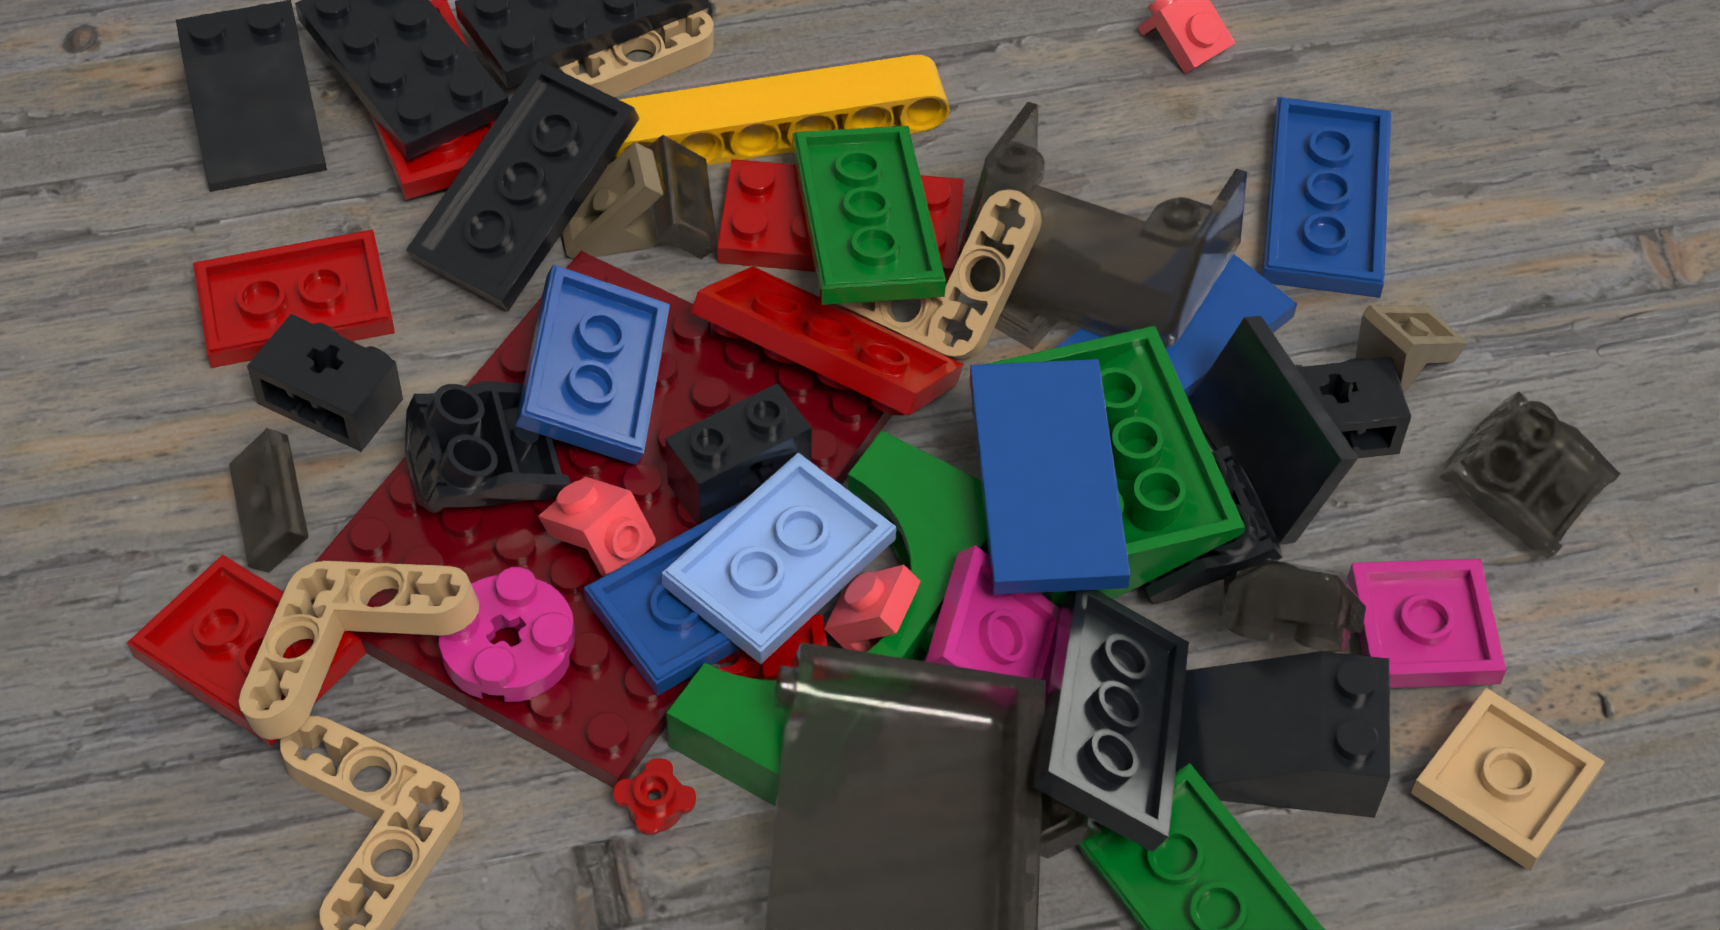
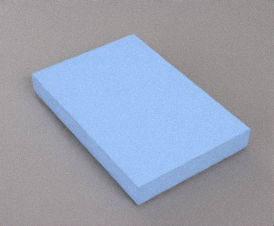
[662,453,897,664]

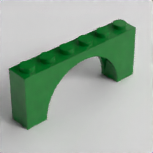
[667,430,989,824]

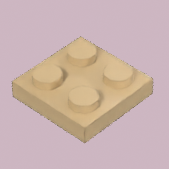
[1411,688,1605,871]

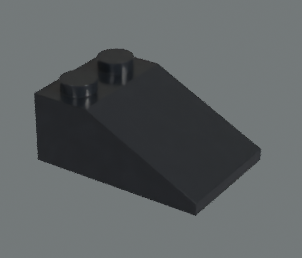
[176,0,327,192]
[1175,651,1390,818]

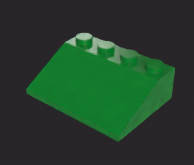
[972,326,1245,609]

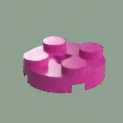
[439,567,575,702]

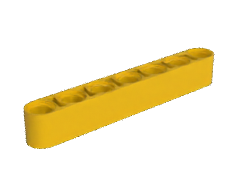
[607,55,950,173]

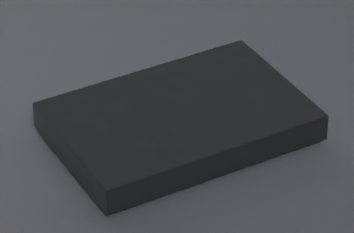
[1189,316,1358,544]

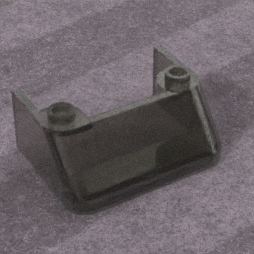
[957,101,1247,349]

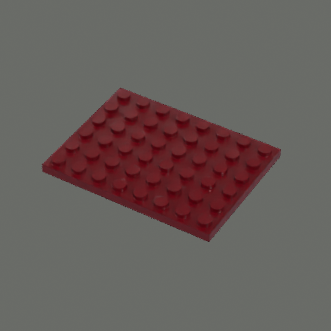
[311,251,892,788]

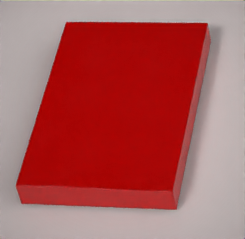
[193,229,395,368]
[127,554,366,746]

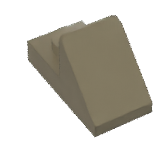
[562,142,663,259]
[1356,305,1468,393]

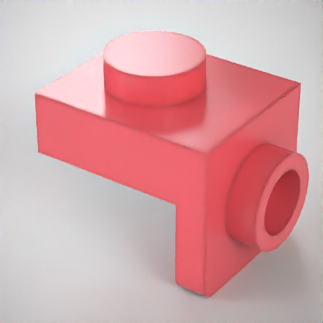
[1137,0,1236,74]
[538,477,656,577]
[824,565,921,659]

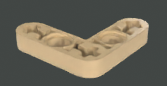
[558,11,714,97]
[840,189,1042,359]
[238,561,480,740]
[280,716,463,930]

